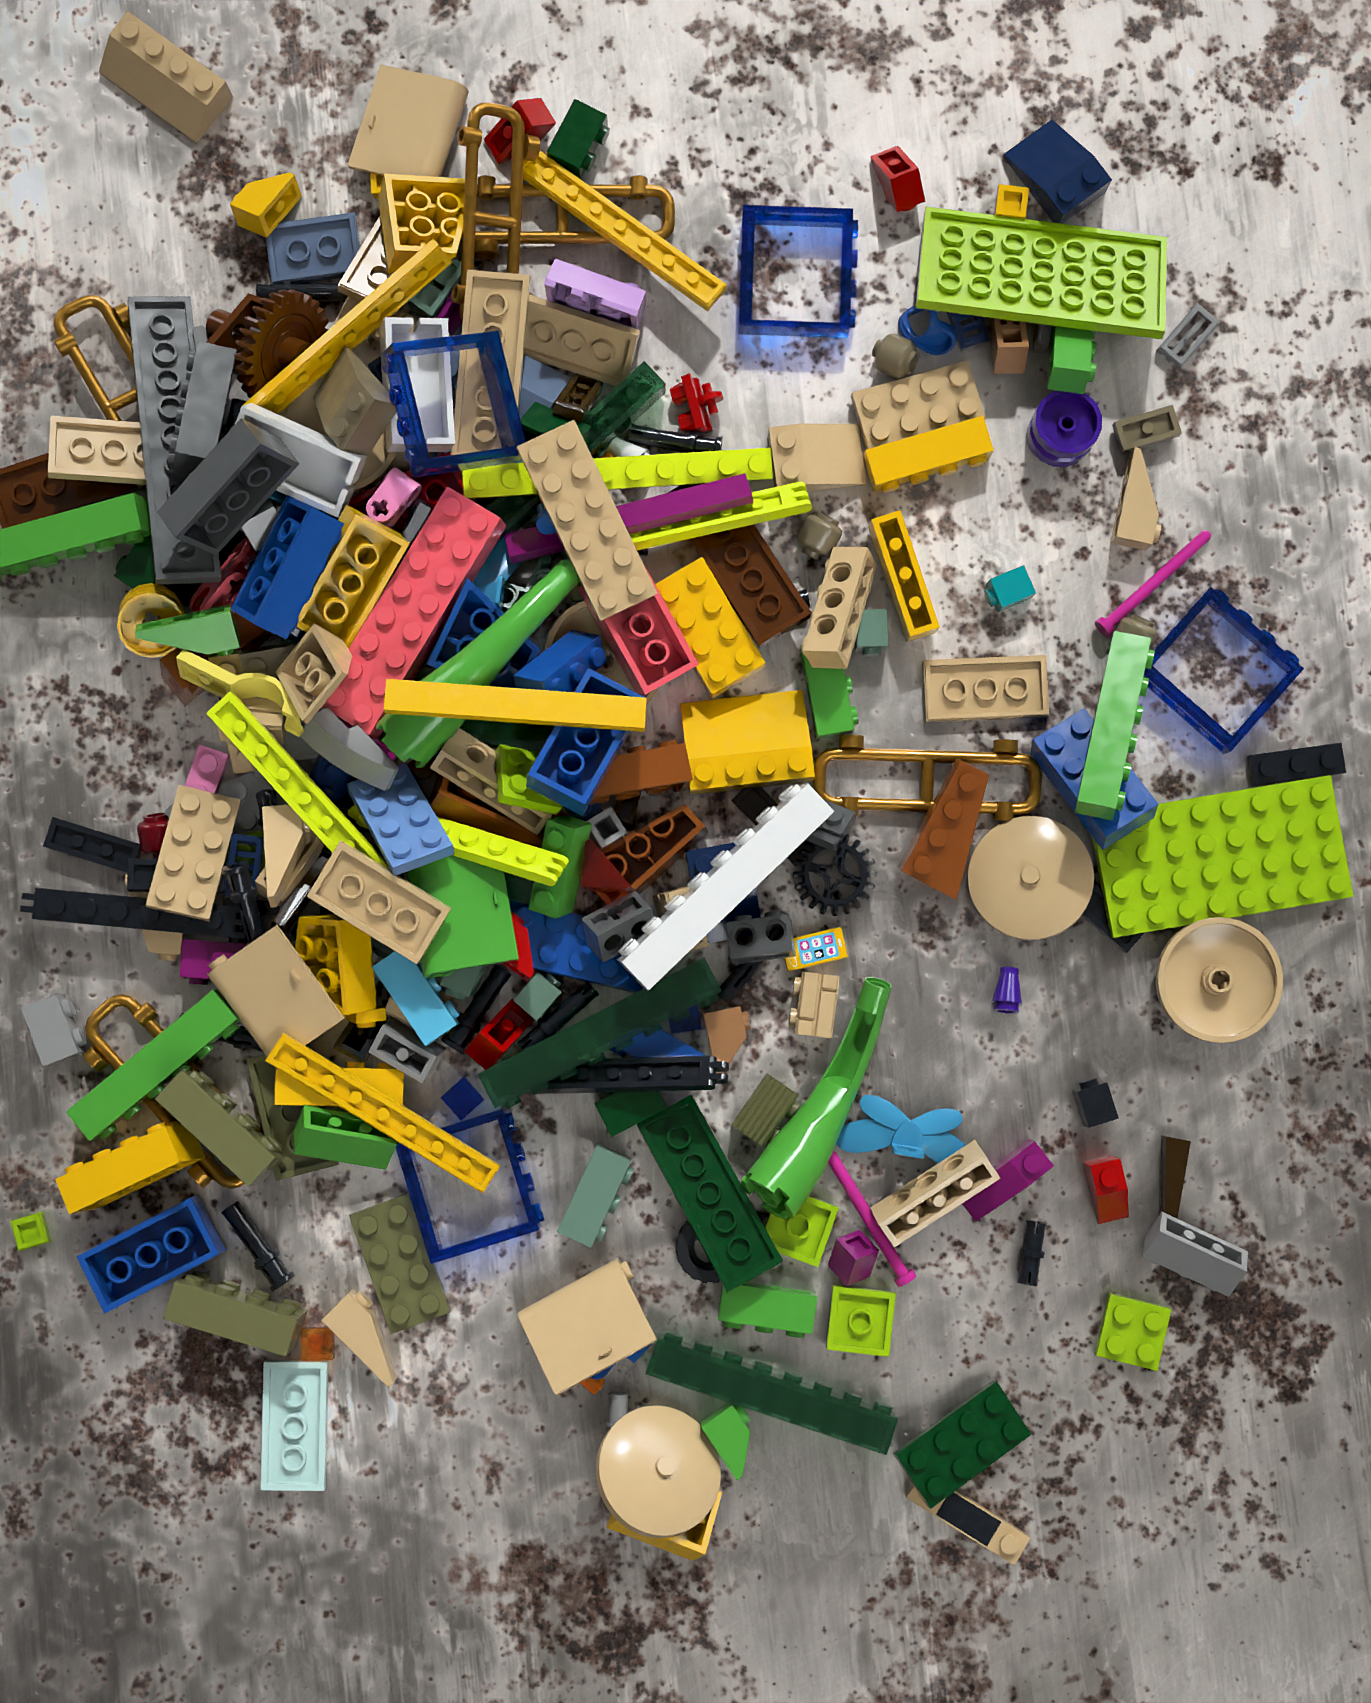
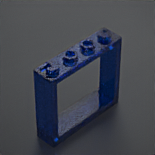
[738,205,859,338]
[382,331,526,478]
[1143,586,1304,755]
[396,1107,545,1264]

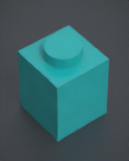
[984,565,1036,613]

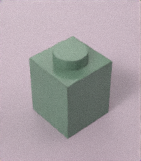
[855,609,889,656]
[513,972,563,1021]

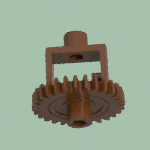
[206,290,329,398]

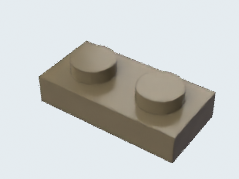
[1112,405,1182,454]

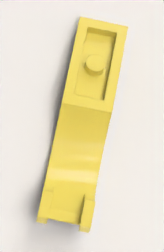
[176,649,304,737]

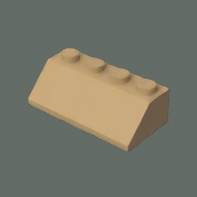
[99,11,233,144]

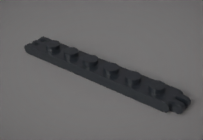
[20,888,247,939]
[501,1056,729,1095]

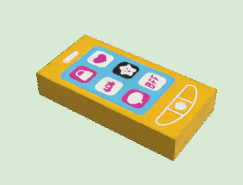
[784,927,848,972]

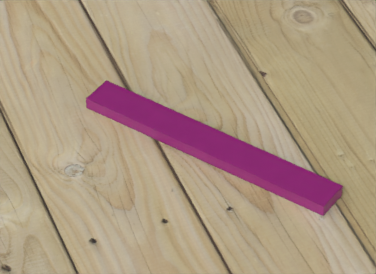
[504,473,753,564]

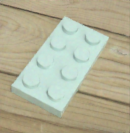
[261,1360,329,1491]

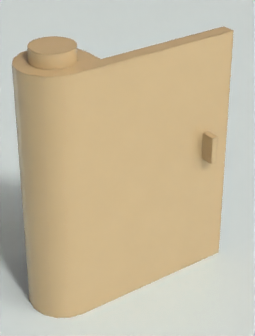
[347,64,469,177]
[207,925,345,1057]
[517,1258,658,1396]

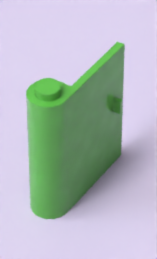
[406,855,519,979]

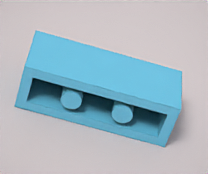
[372,951,460,1046]

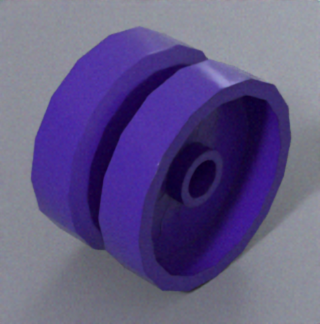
[1027,390,1102,467]

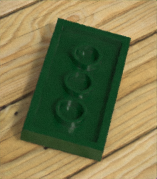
[893,1380,1032,1509]

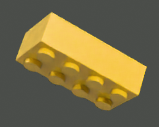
[296,505,410,649]
[655,557,766,699]
[55,1121,206,1215]

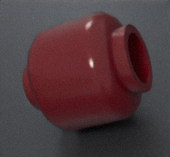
[137,812,169,859]

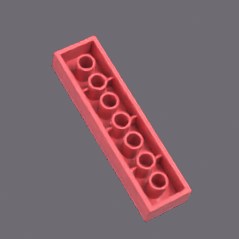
[322,486,507,739]

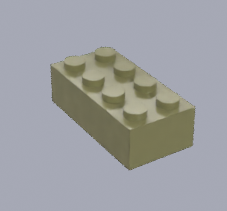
[155,1070,286,1187]
[163,1271,308,1357]

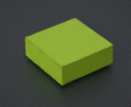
[10,1211,52,1251]

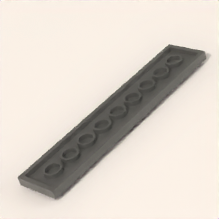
[127,296,221,585]

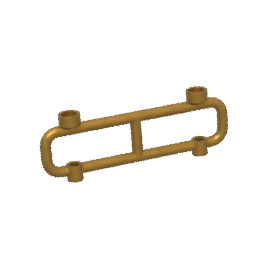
[451,102,540,322]
[460,175,675,260]
[53,295,144,488]
[813,735,1042,821]
[82,994,263,1189]

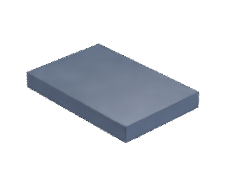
[266,212,360,284]

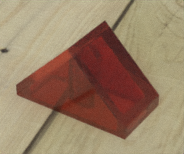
[581,838,634,894]

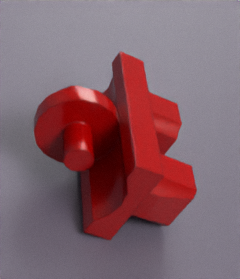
[670,373,724,434]

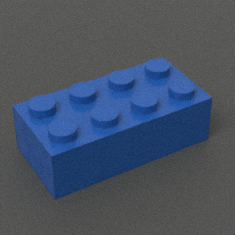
[231,495,344,639]
[526,668,645,816]
[1030,708,1159,850]
[76,1194,226,1314]

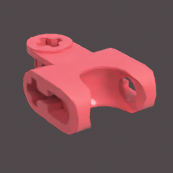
[190,537,256,614]

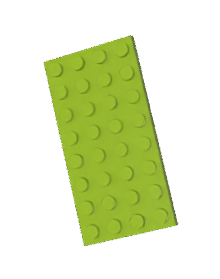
[916,206,1167,339]
[1092,775,1354,938]

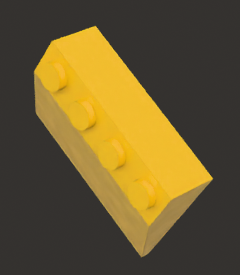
[680,690,815,795]

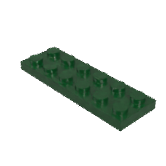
[637,1095,783,1293]

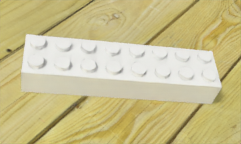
[617,783,834,990]

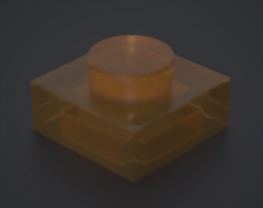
[301,1326,335,1361]

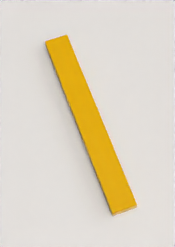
[523,151,727,312]
[243,239,452,414]
[383,679,647,732]
[265,1032,500,1193]

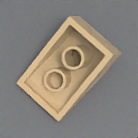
[768,423,867,492]
[276,624,352,724]

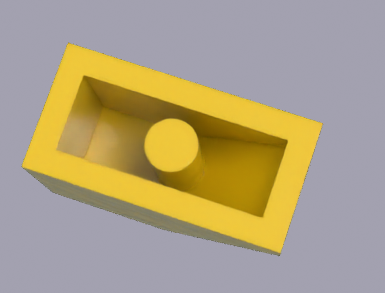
[230,172,302,238]

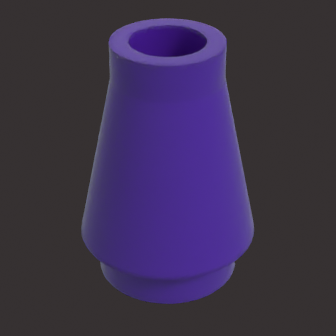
[991,967,1022,1014]

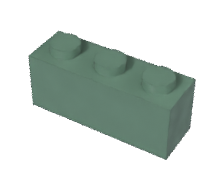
[557,1144,634,1248]

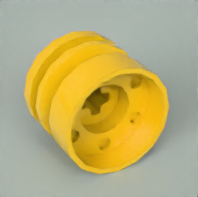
[117,583,185,658]

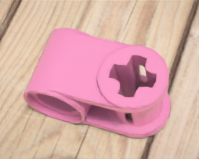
[366,467,422,528]

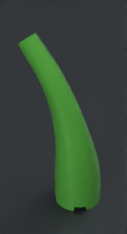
[376,559,580,768]
[741,977,892,1220]

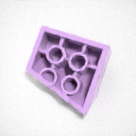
[544,259,647,330]

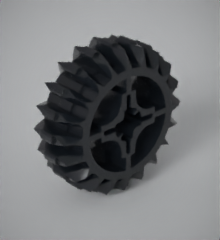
[792,834,877,916]

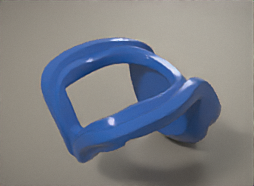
[898,306,957,355]

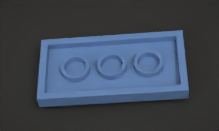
[347,763,454,876]

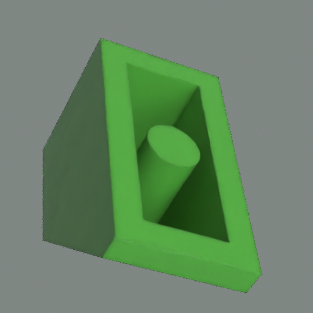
[701,1400,751,1480]

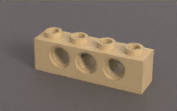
[802,547,877,669]
[430,729,552,835]
[870,1140,1000,1247]

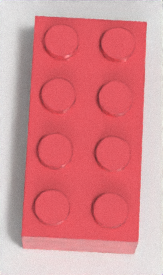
[578,565,699,696]

